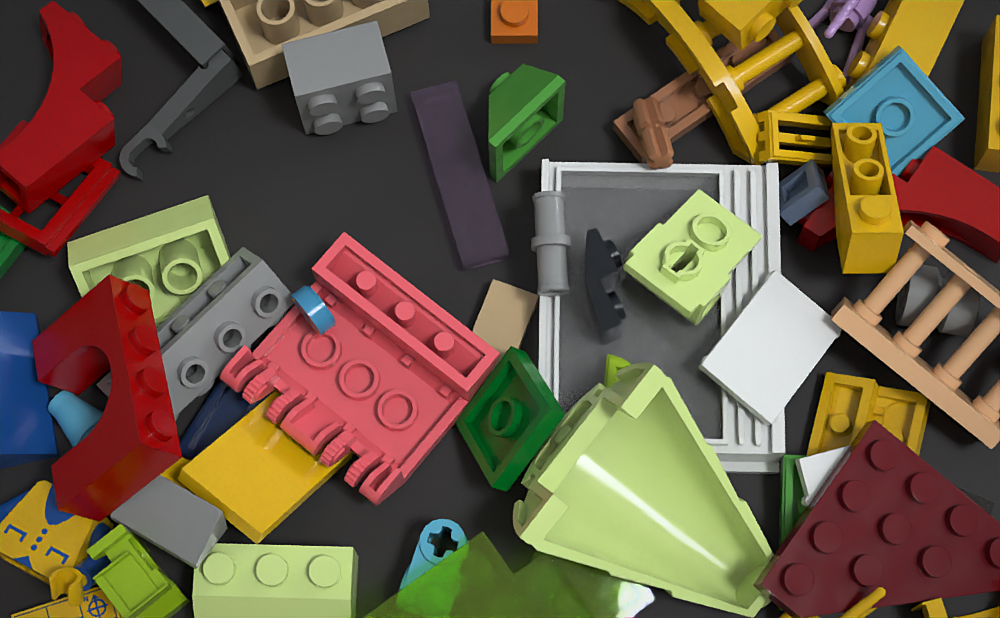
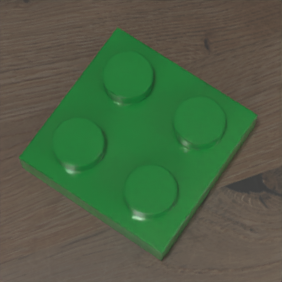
[455,346,565,492]

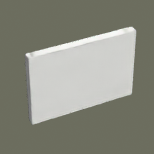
[698,270,842,426]

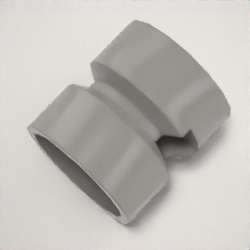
[895,264,981,337]

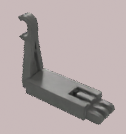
[119,0,244,181]

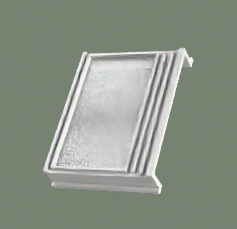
[537,159,785,474]

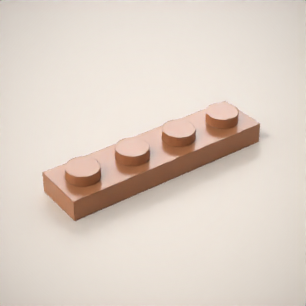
[612,28,794,163]

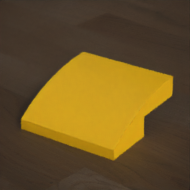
[806,372,931,456]

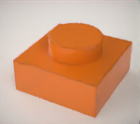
[491,0,538,44]

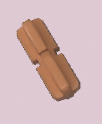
[632,96,674,170]

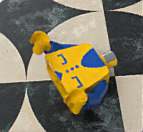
[0,480,114,607]

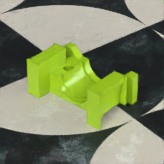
[86,523,190,618]

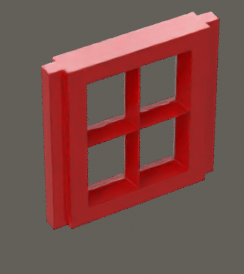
[0,120,120,257]

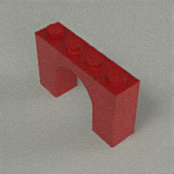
[32,275,182,522]

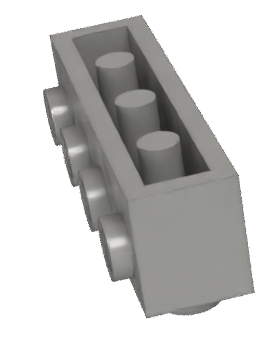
[96,247,294,421]

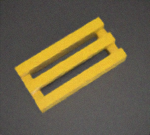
[757,110,833,169]

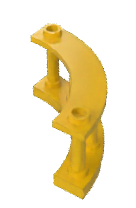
[618,0,847,165]

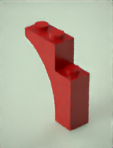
[0,1,122,214]
[796,145,1000,264]

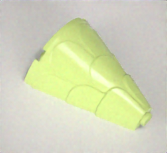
[513,362,774,618]

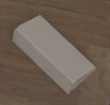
[110,475,228,569]

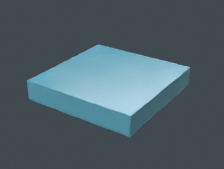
[823,45,965,176]

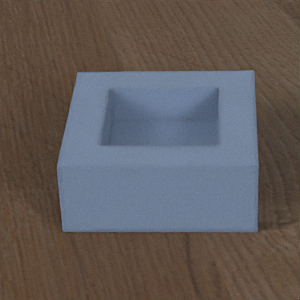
[779,159,830,226]

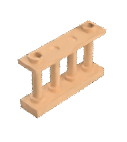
[831,220,1000,450]

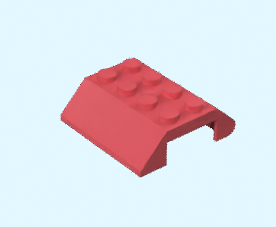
[220,232,500,506]

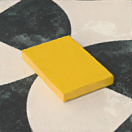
[177,391,353,544]

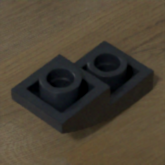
[585,227,626,346]

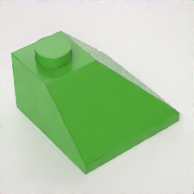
[488,64,566,183]

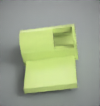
[623,189,762,326]

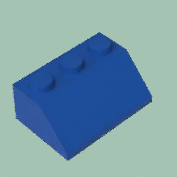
[0,311,59,469]

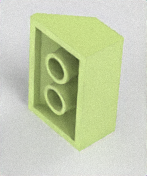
[67,195,231,328]
[192,543,359,618]

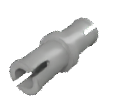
[531,191,571,297]

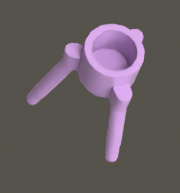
[808,0,877,91]

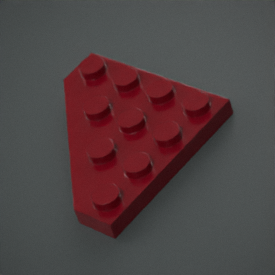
[753,420,1000,618]

